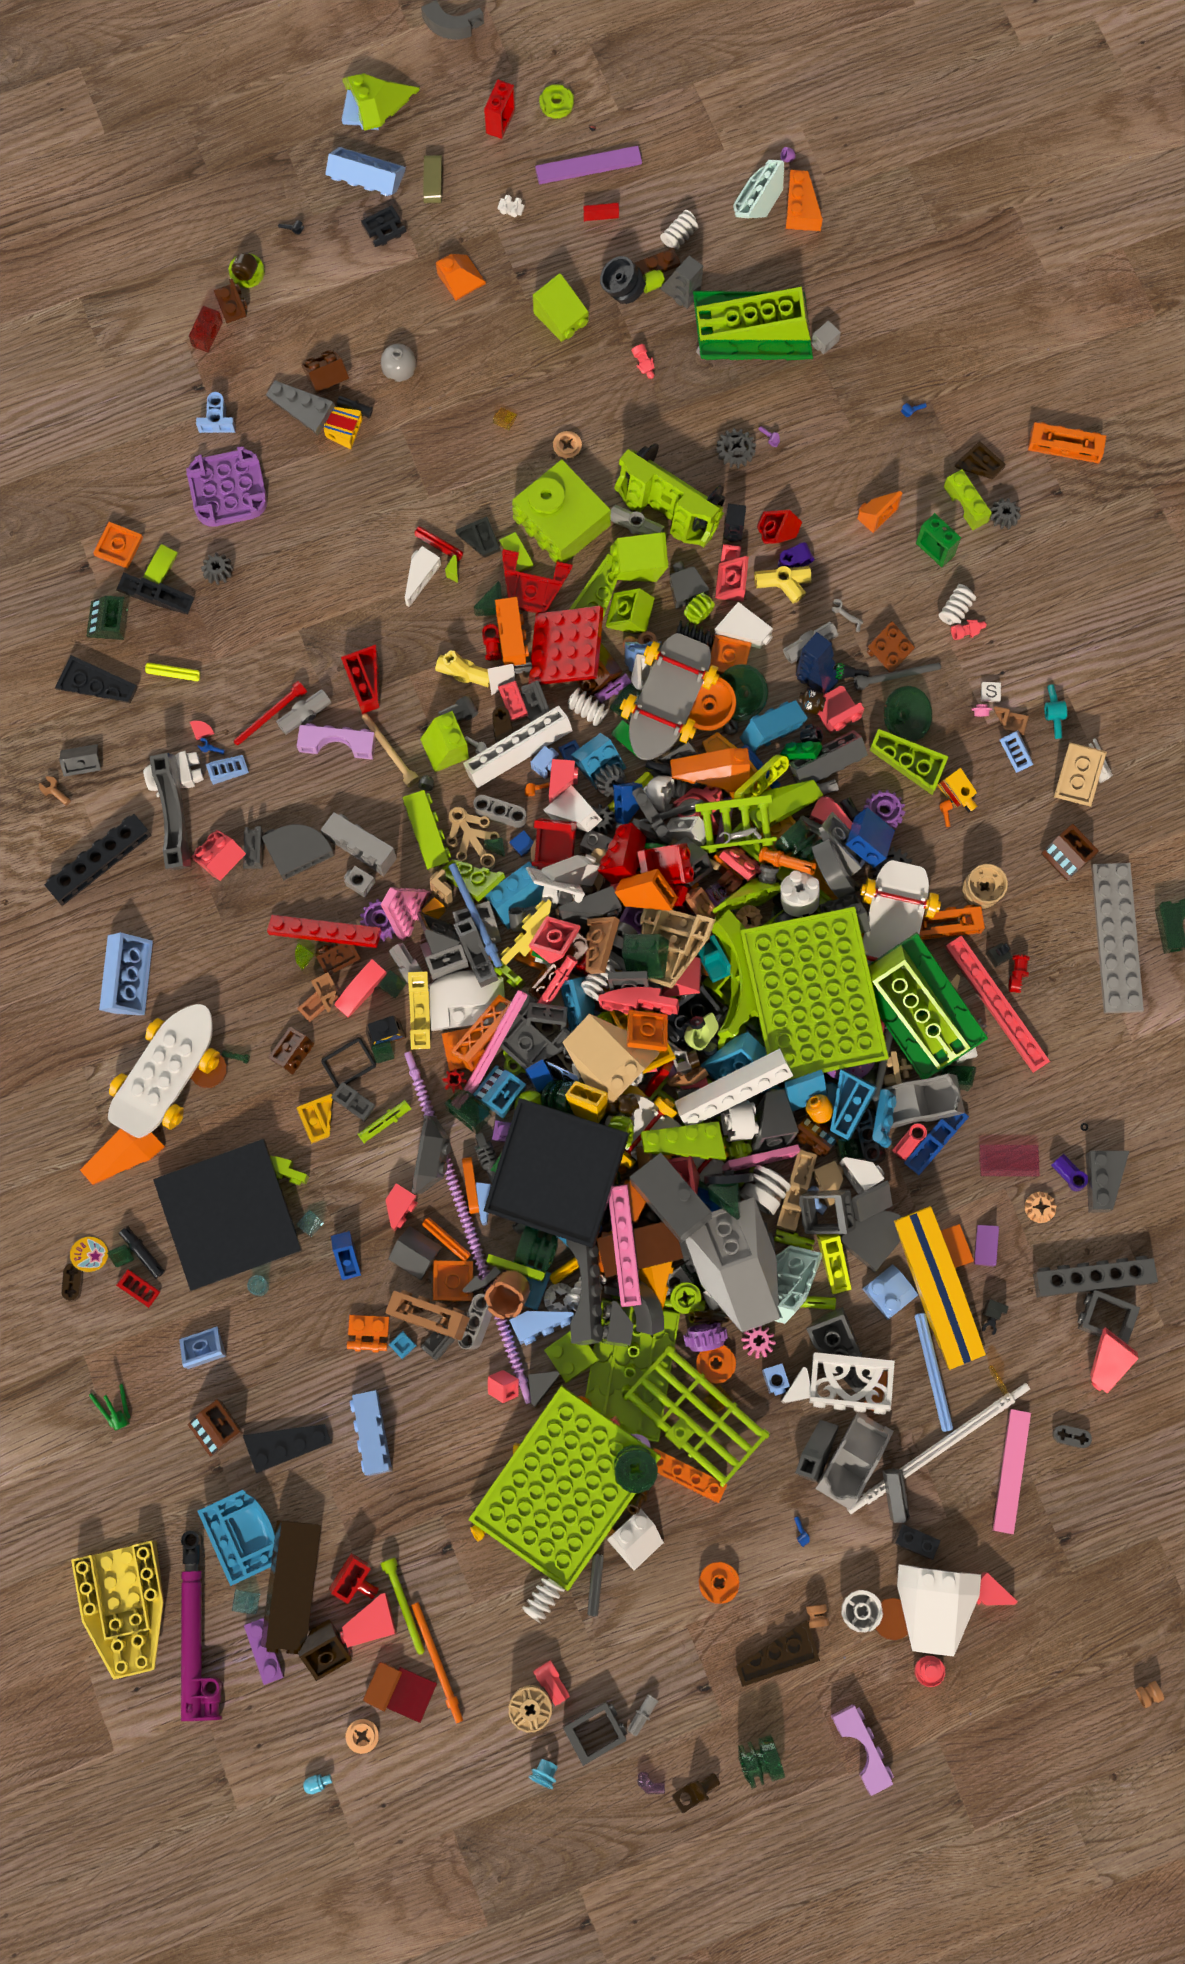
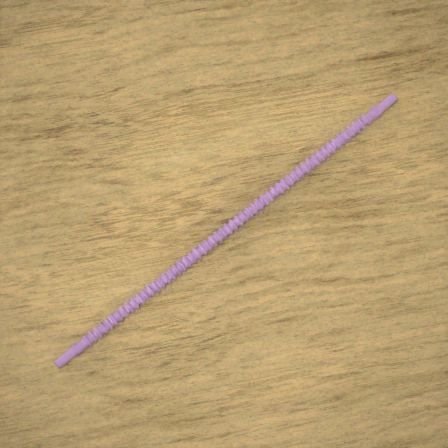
[404,1051,531,1404]

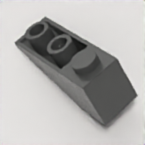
[795,1420,839,1483]

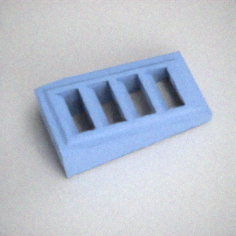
[1000,730,1033,773]
[206,755,249,785]
[476,1182,491,1226]

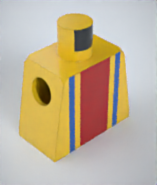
[324,407,363,449]
[937,768,978,813]

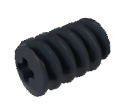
[676,620,716,649]

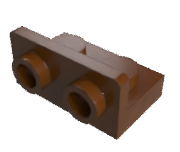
[214,278,248,324]
[315,943,361,975]
[268,1027,314,1075]

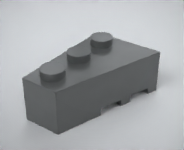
[660,256,703,309]
[1085,1151,1129,1213]

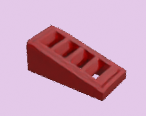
[116,1269,160,1308]

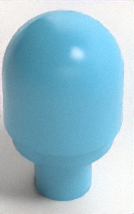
[303,1774,333,1794]

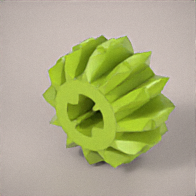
[684,593,715,625]
[608,1115,634,1149]

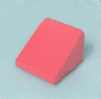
[721,543,741,563]

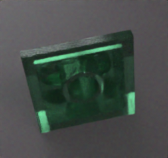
[622,934,669,979]
[445,1090,491,1135]

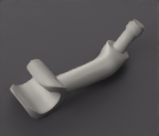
[832,599,863,632]
[719,828,762,843]

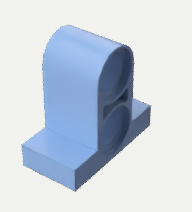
[196,392,235,433]

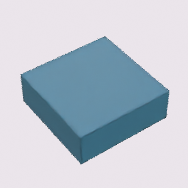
[388,1331,417,1359]

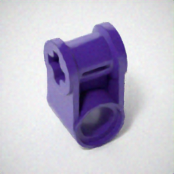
[778,542,815,568]

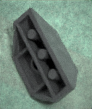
[411,1115,451,1194]

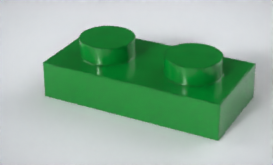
[780,741,822,760]

